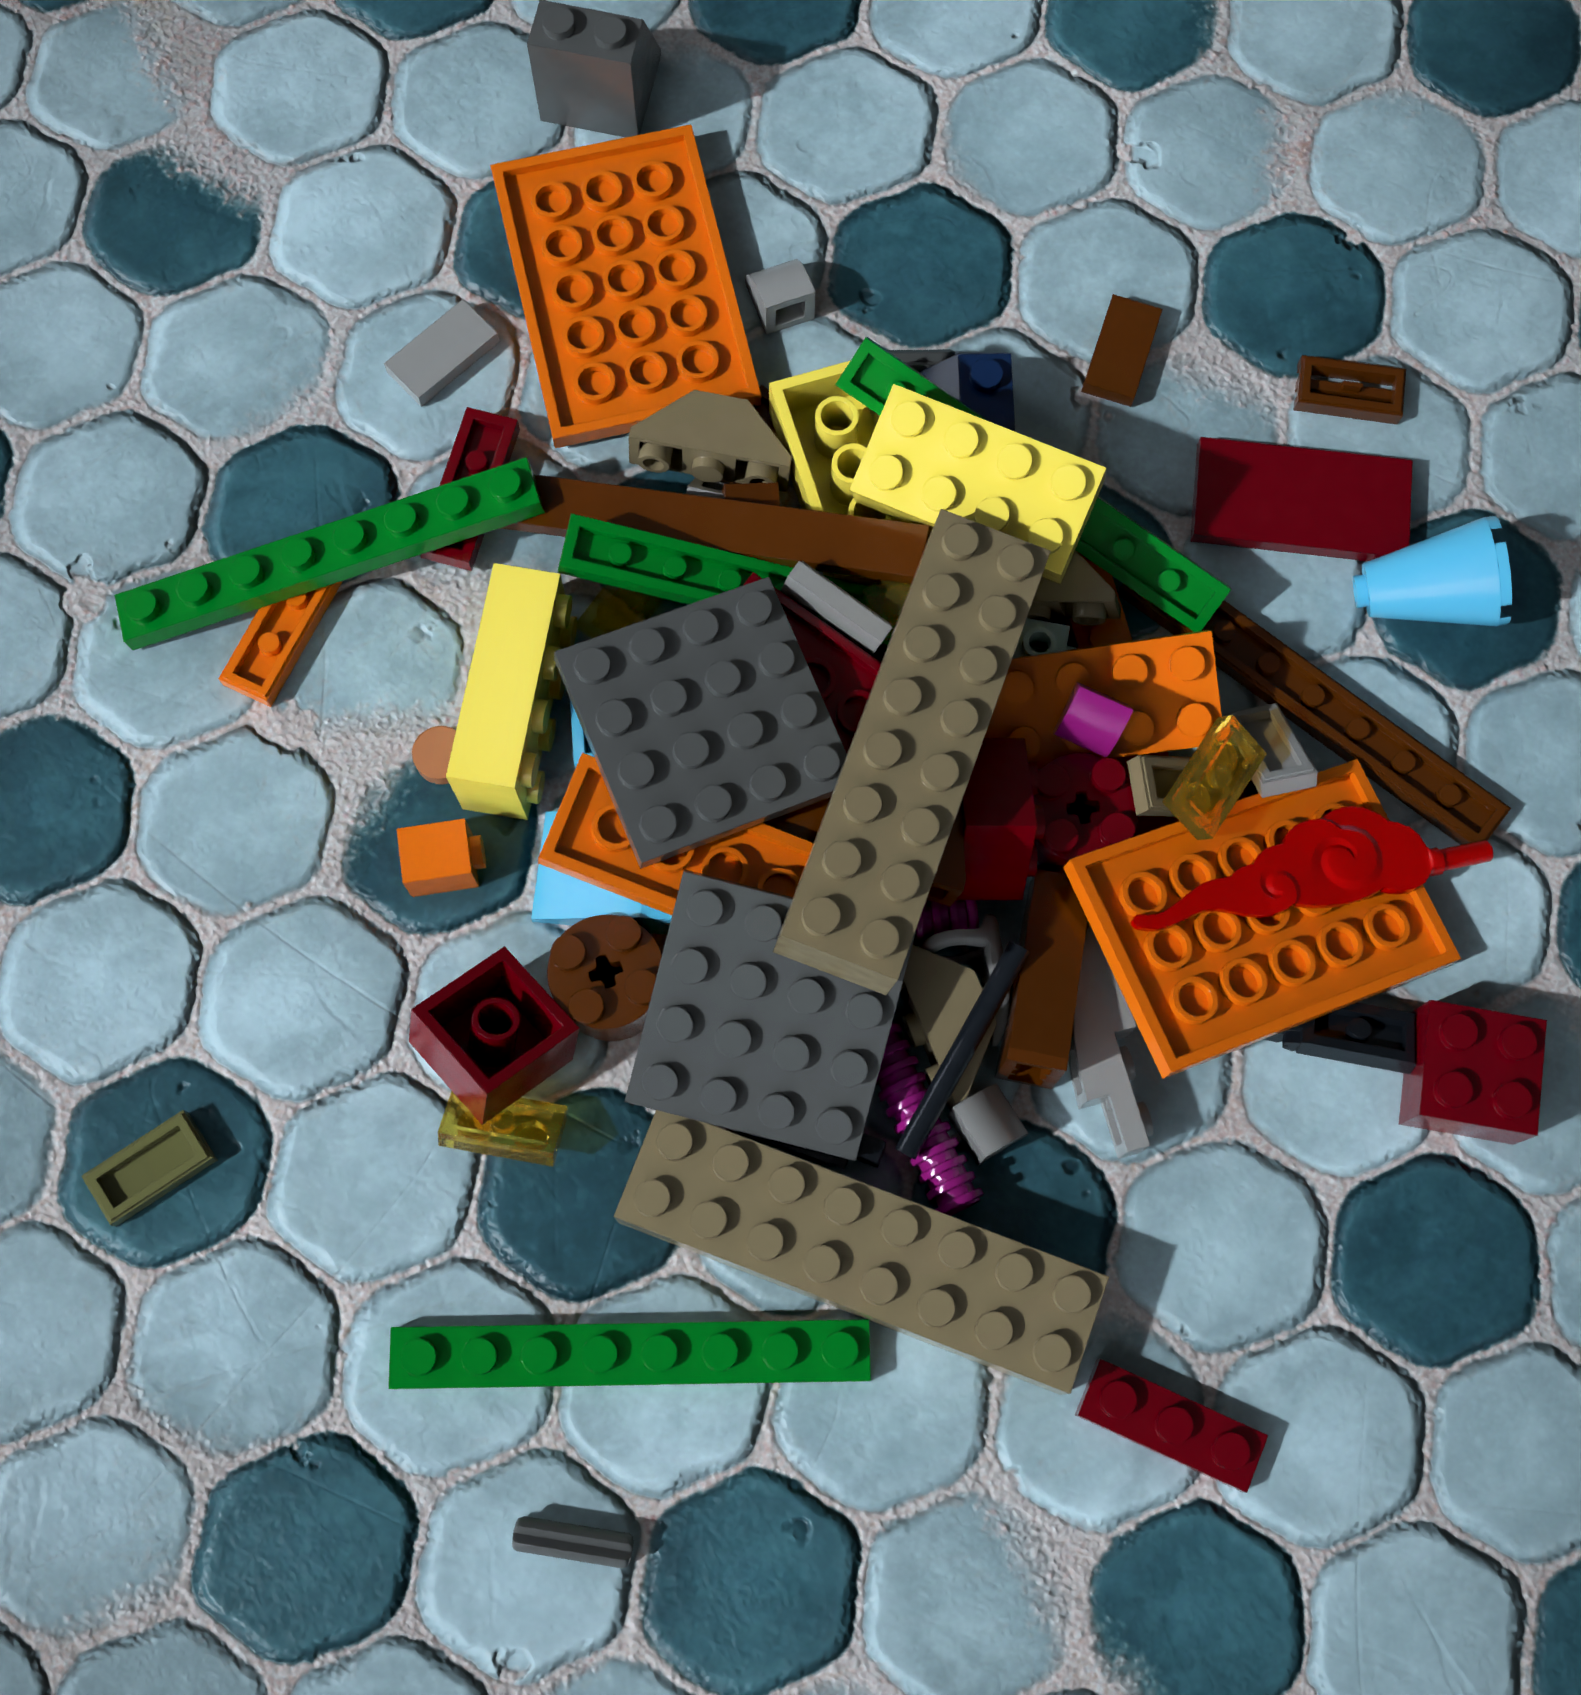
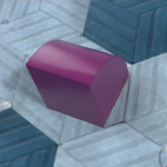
[1053,681,1133,758]

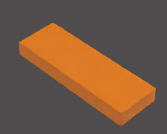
[218,581,343,707]

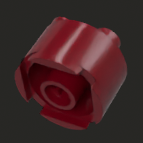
[1033,753,1139,868]

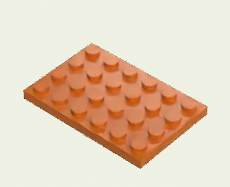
[490,124,761,448]
[1063,759,1462,1079]

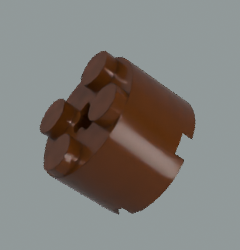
[547,915,662,1042]

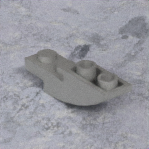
[1068,923,1153,1159]

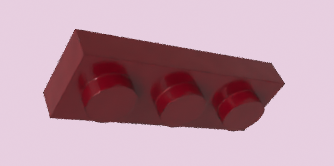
[420,407,520,571]
[1075,1359,1268,1493]

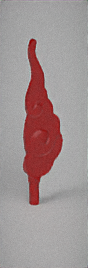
[1131,806,1493,931]

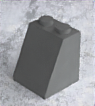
[527,0,661,137]

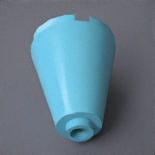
[1352,516,1512,627]

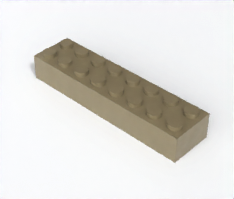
[773,509,1050,995]
[614,1110,1109,1395]

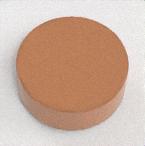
[412,726,456,784]

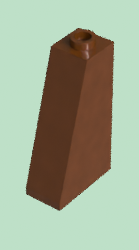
[995,865,1087,1089]

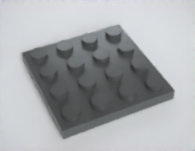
[554,577,847,869]
[624,870,916,1161]

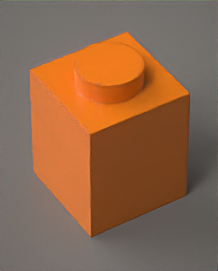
[396,818,486,897]

